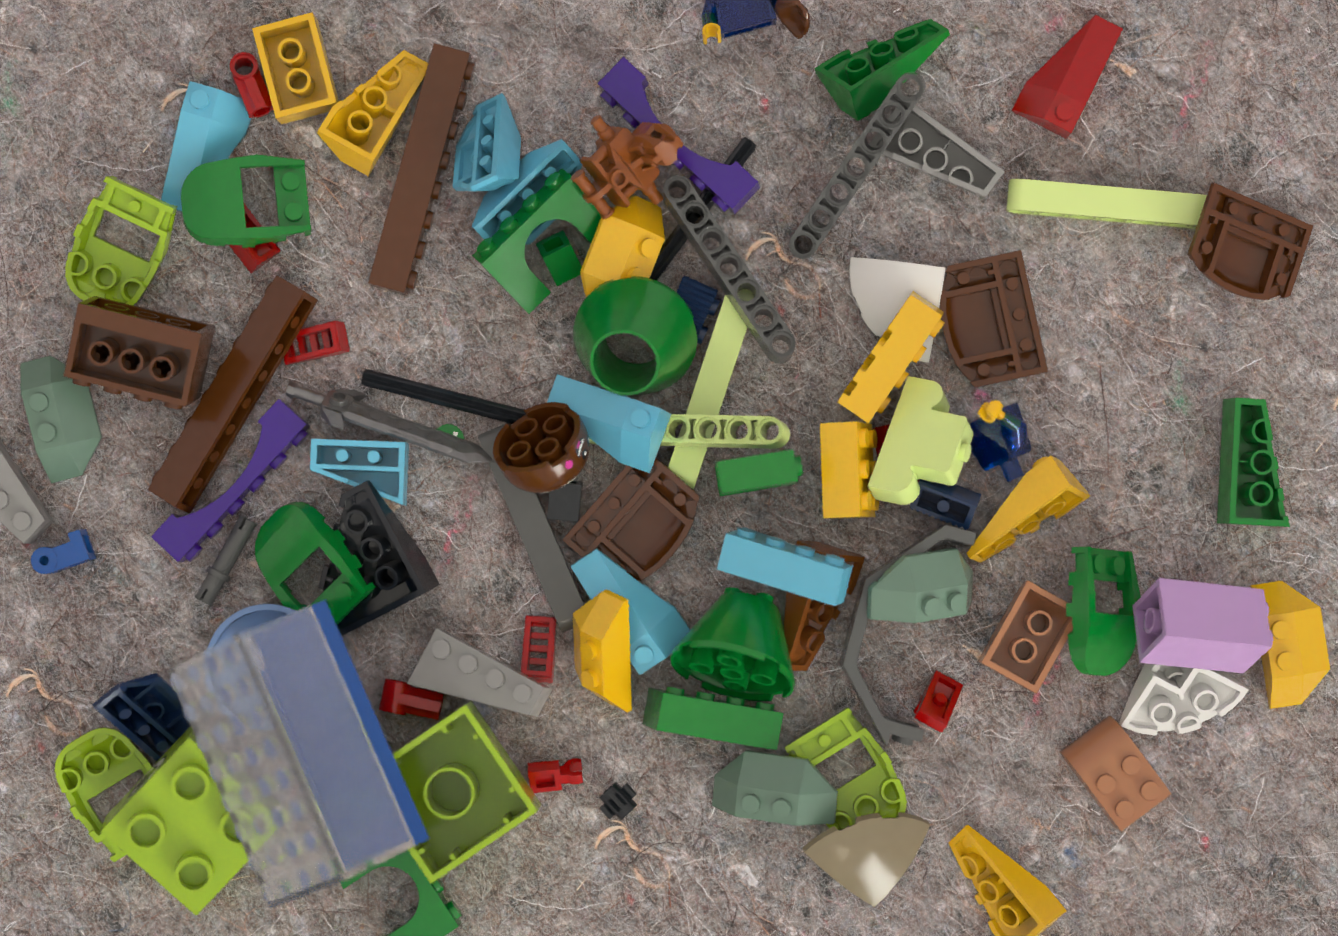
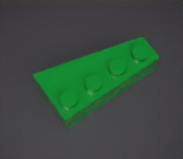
[1217,398,1290,527]
[642,686,784,750]

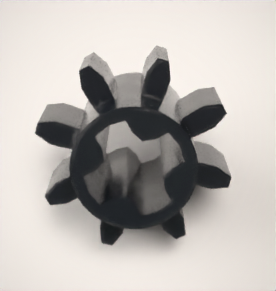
[599,782,637,821]

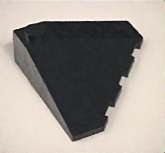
[318,480,440,636]

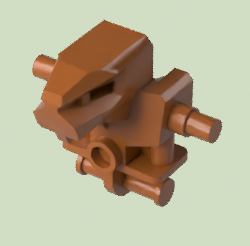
[571,115,684,220]

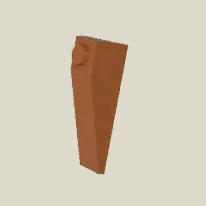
[784,540,865,671]

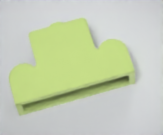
[868,376,974,505]

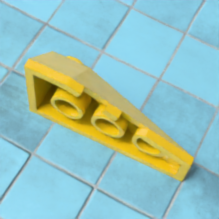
[317,50,428,176]
[966,455,1090,563]
[948,825,1067,936]

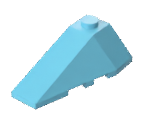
[161,81,251,211]
[547,374,671,473]

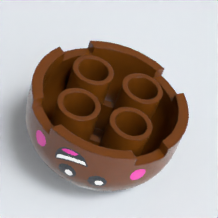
[493,402,590,493]

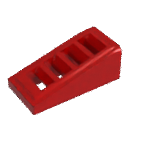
[284,321,350,365]
[521,615,557,683]

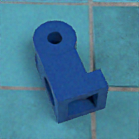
[31,529,96,574]

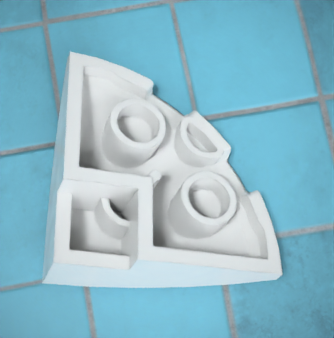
[849,257,945,363]
[1119,663,1249,735]

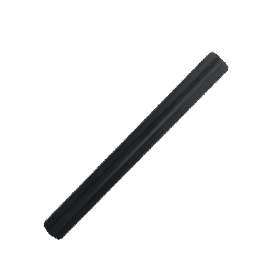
[650,137,756,281]
[361,369,526,424]

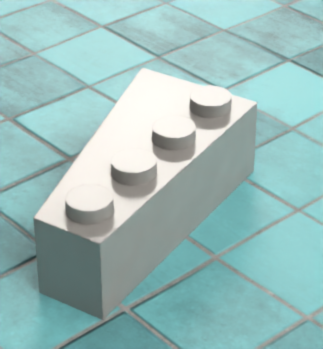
[407,628,552,717]

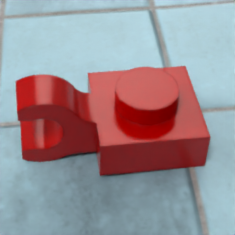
[527,758,583,793]

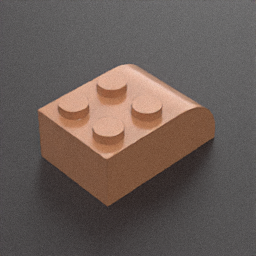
[977,580,1073,694]
[1059,715,1172,831]

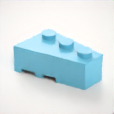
[310,439,409,506]

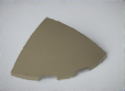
[802,812,930,907]

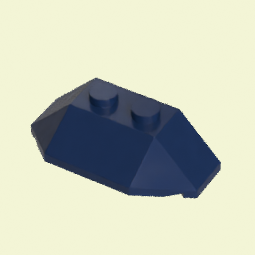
[92,673,195,762]

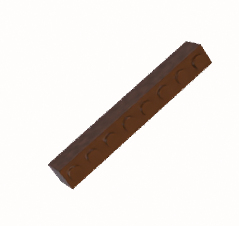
[368,43,476,296]
[148,275,318,514]

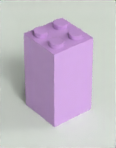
[1133,578,1273,673]

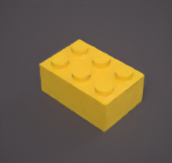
[252,12,339,125]
[820,421,880,519]

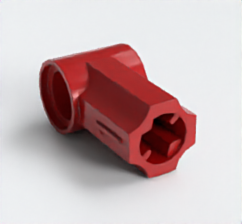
[230,52,273,118]
[378,678,444,720]

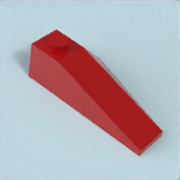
[1011,15,1123,139]

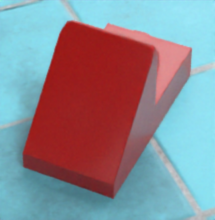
[914,670,963,733]

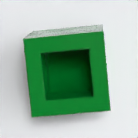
[536,230,582,286]

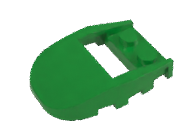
[181,154,311,248]
[255,502,376,625]
[1066,546,1141,676]

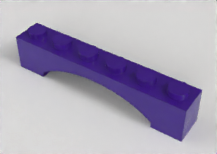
[598,57,760,215]
[151,399,310,562]

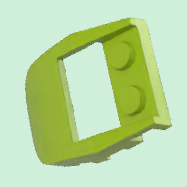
[65,176,177,305]
[785,707,907,830]
[55,727,152,863]

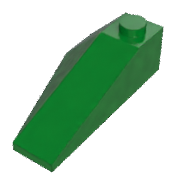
[814,19,950,121]

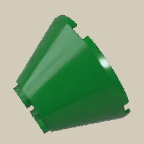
[670,587,795,701]

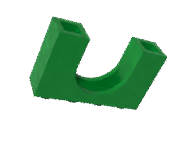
[472,168,601,314]
[715,449,803,497]
[327,849,462,936]

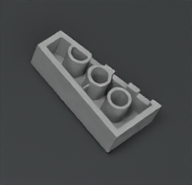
[869,105,1005,198]
[0,439,53,544]

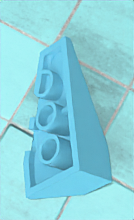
[570,548,691,675]

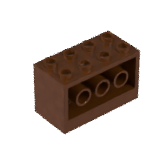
[64,296,215,409]

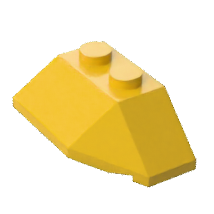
[580,195,665,297]
[1250,581,1330,709]
[573,589,632,713]

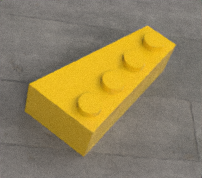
[837,291,945,424]

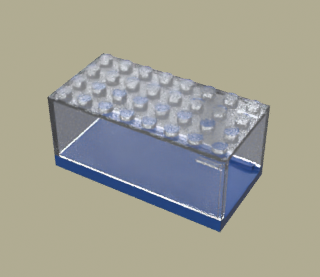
[167,600,429,909]

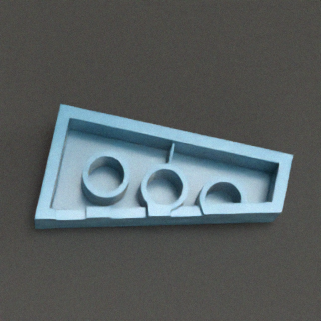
[717,527,853,606]

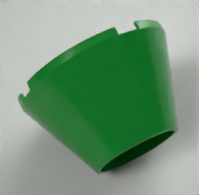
[573,276,698,395]

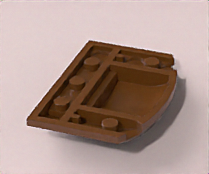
[1188,183,1313,300]
[940,250,1048,388]
[562,457,700,581]

